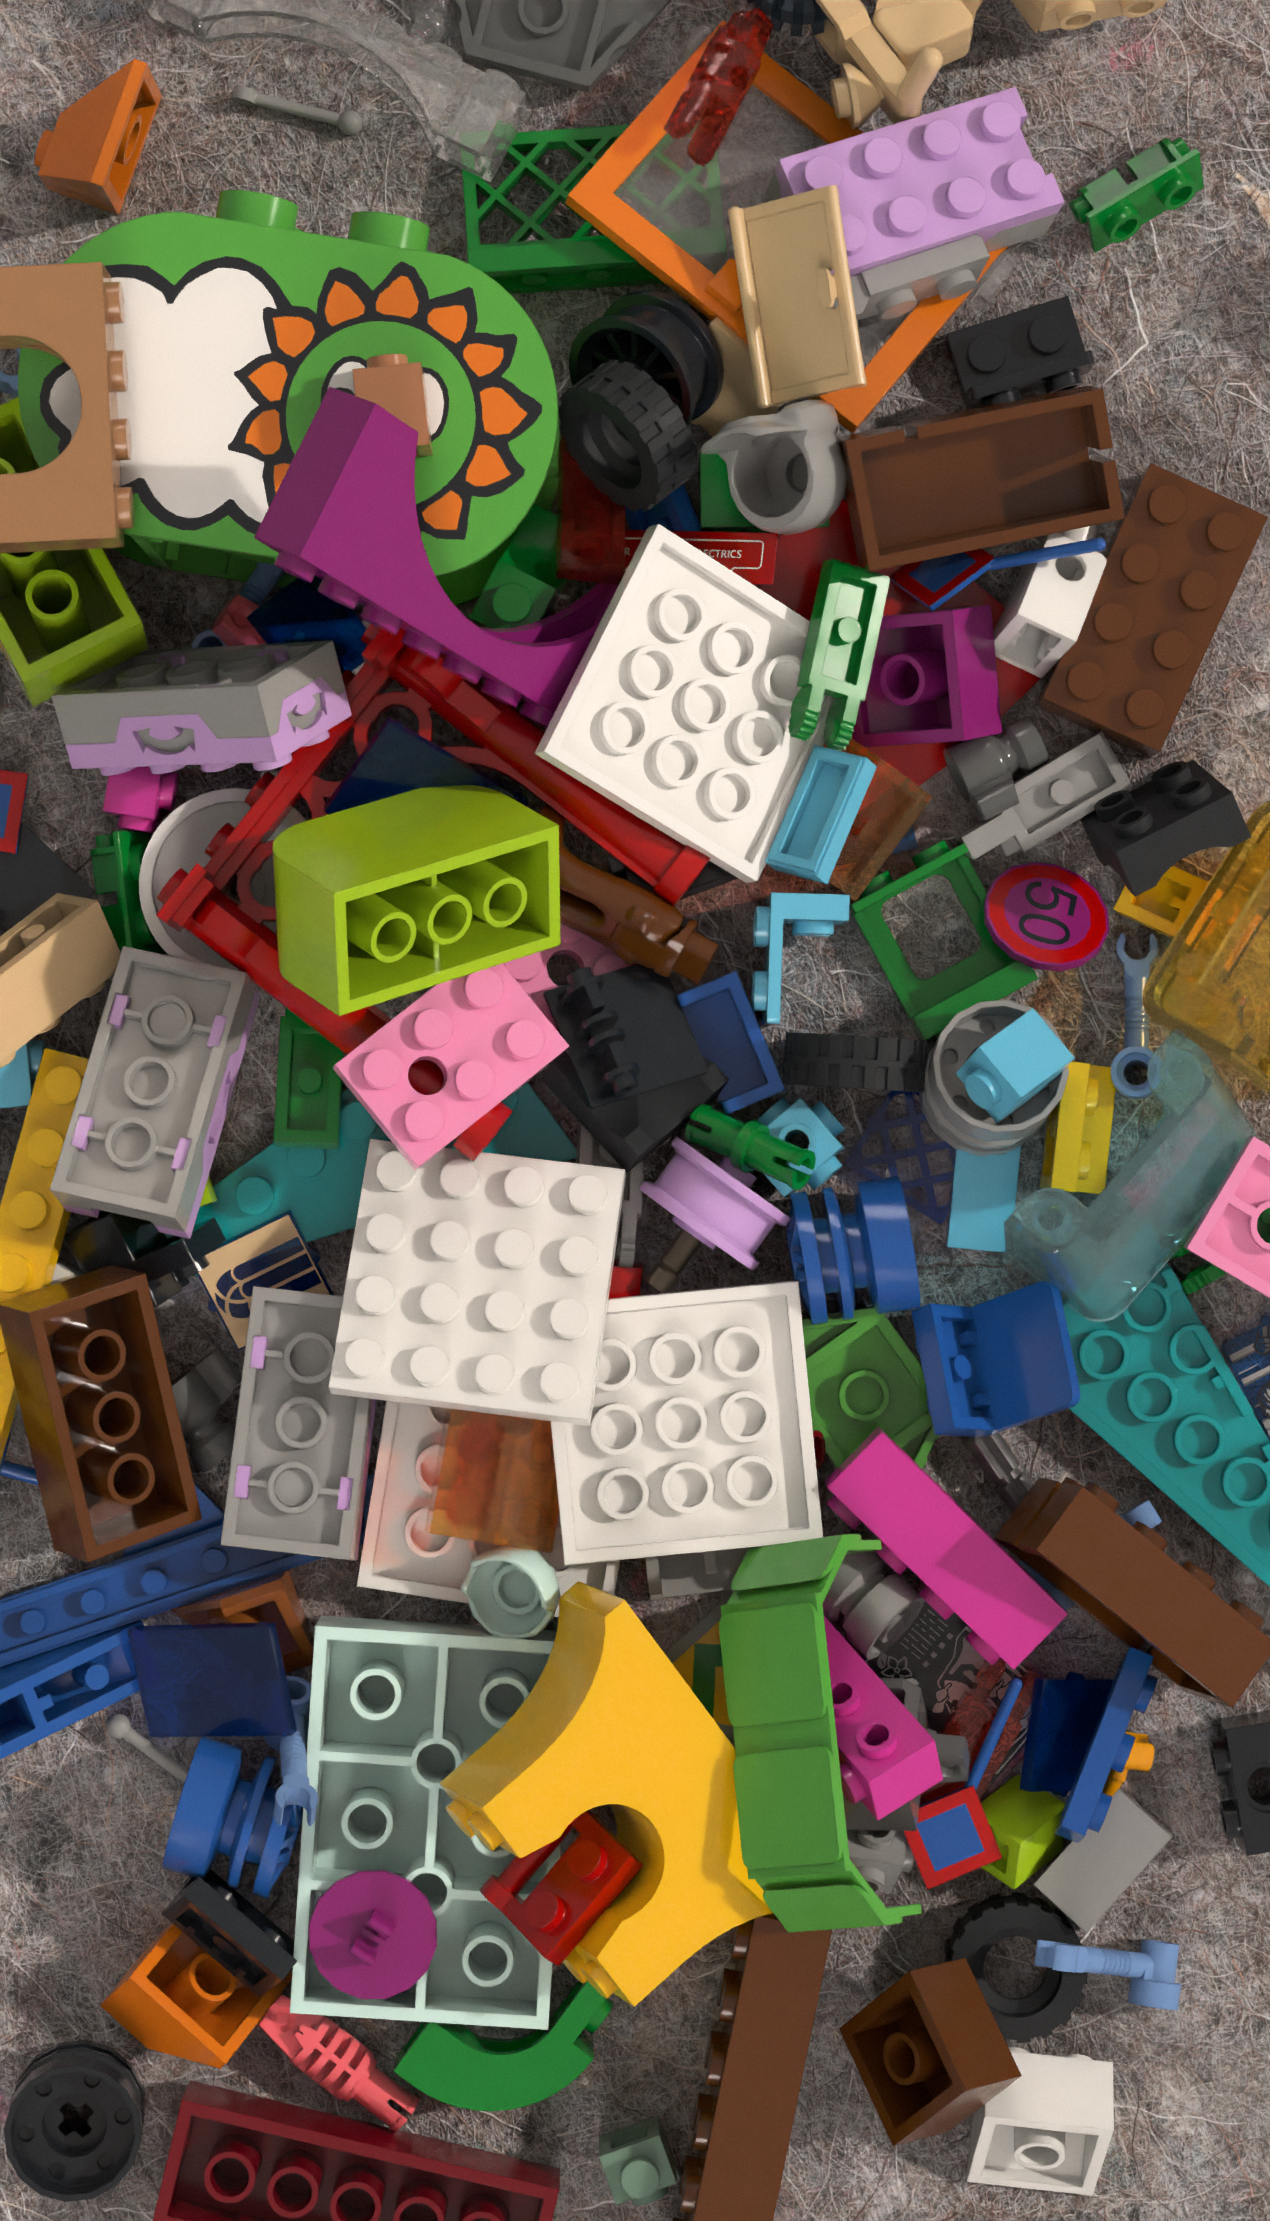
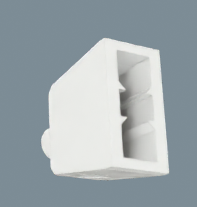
[993,525,1107,679]

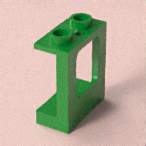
[849,840,1038,1040]

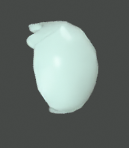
[461,1543,560,1639]

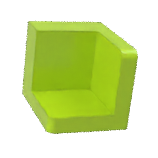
[980,1775,1065,1890]

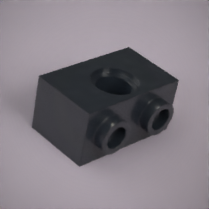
[1209,1710,1270,1856]

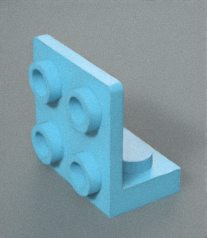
[751,892,850,1024]

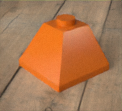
[34,59,162,215]
[100,1922,292,2069]

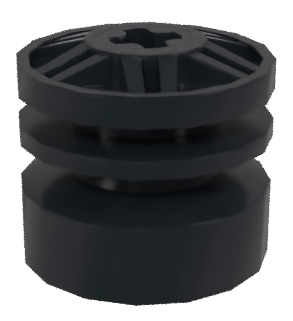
[4,2040,145,2202]

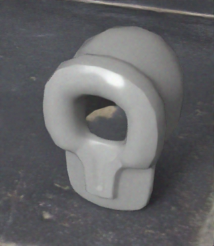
[701,400,847,535]

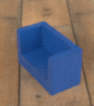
[677,971,785,1115]

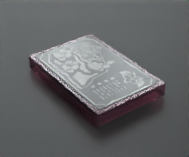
[857,1579,1073,1795]

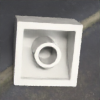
[967,2047,1114,2196]

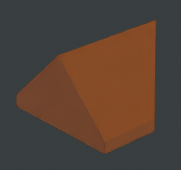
[170,1569,314,1683]

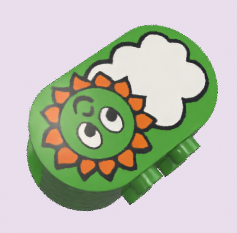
[18,190,562,606]

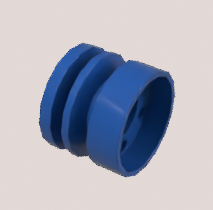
[786,1176,920,1325]
[162,1736,303,1899]

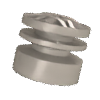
[919,1000,1069,1156]

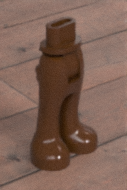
[539,805,719,985]

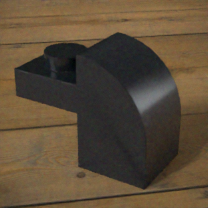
[64,1210,226,1307]

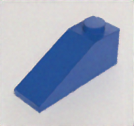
[0,1620,164,1759]

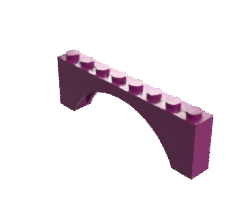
[254,386,621,729]

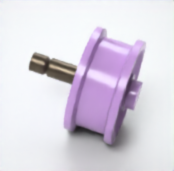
[639,1136,791,1293]

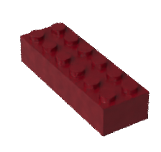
[153,2080,561,2221]

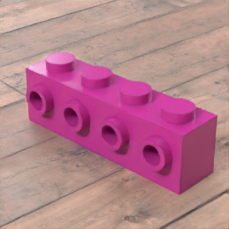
[825,1426,1068,1670]
[824,1616,943,1821]

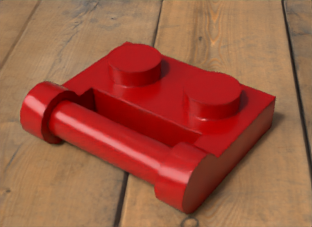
[479,1810,643,1966]

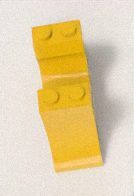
[440,1581,773,2007]

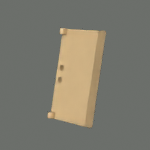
[728,185,867,409]

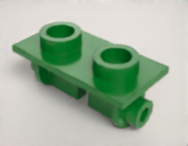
[1069,137,1204,253]
[90,831,166,955]

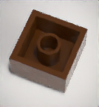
[839,1958,1022,2147]

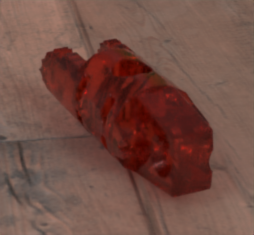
[664,8,774,167]

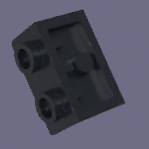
[944,296,1095,410]
[162,1869,297,1997]

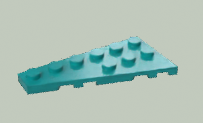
[165,1082,577,1277]

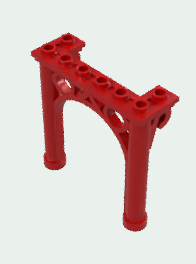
[156,624,710,1162]

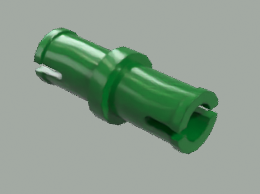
[685,1104,816,1190]

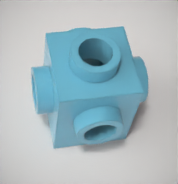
[757,1098,845,1198]

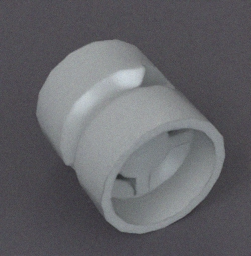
[823,1551,925,1660]

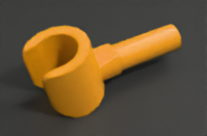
[1102,1732,1155,1796]

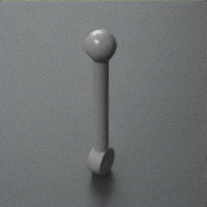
[231,85,363,135]
[106,1713,189,1783]

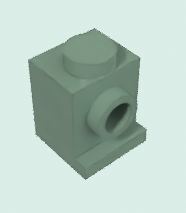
[599,2115,680,2206]

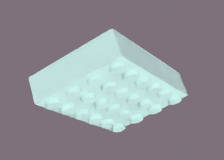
[290,1615,561,2030]

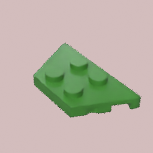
[802,1306,940,1469]

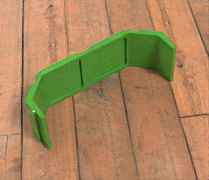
[719,1534,922,1933]

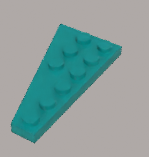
[1062,1216,1270,1587]

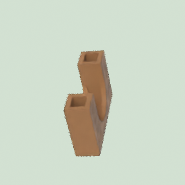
[0,262,135,553]

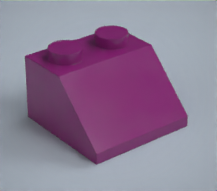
[852,605,1002,748]

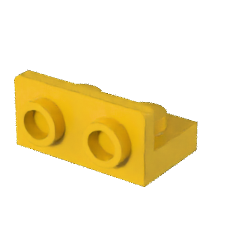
[1040,1062,1116,1194]

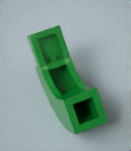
[393,1980,614,2111]

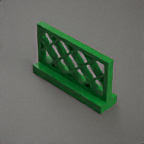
[460,118,726,294]

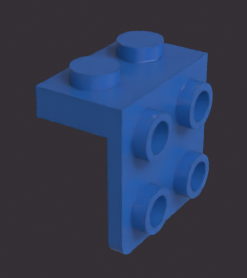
[911,1281,1080,1437]

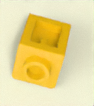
[1113,866,1224,952]

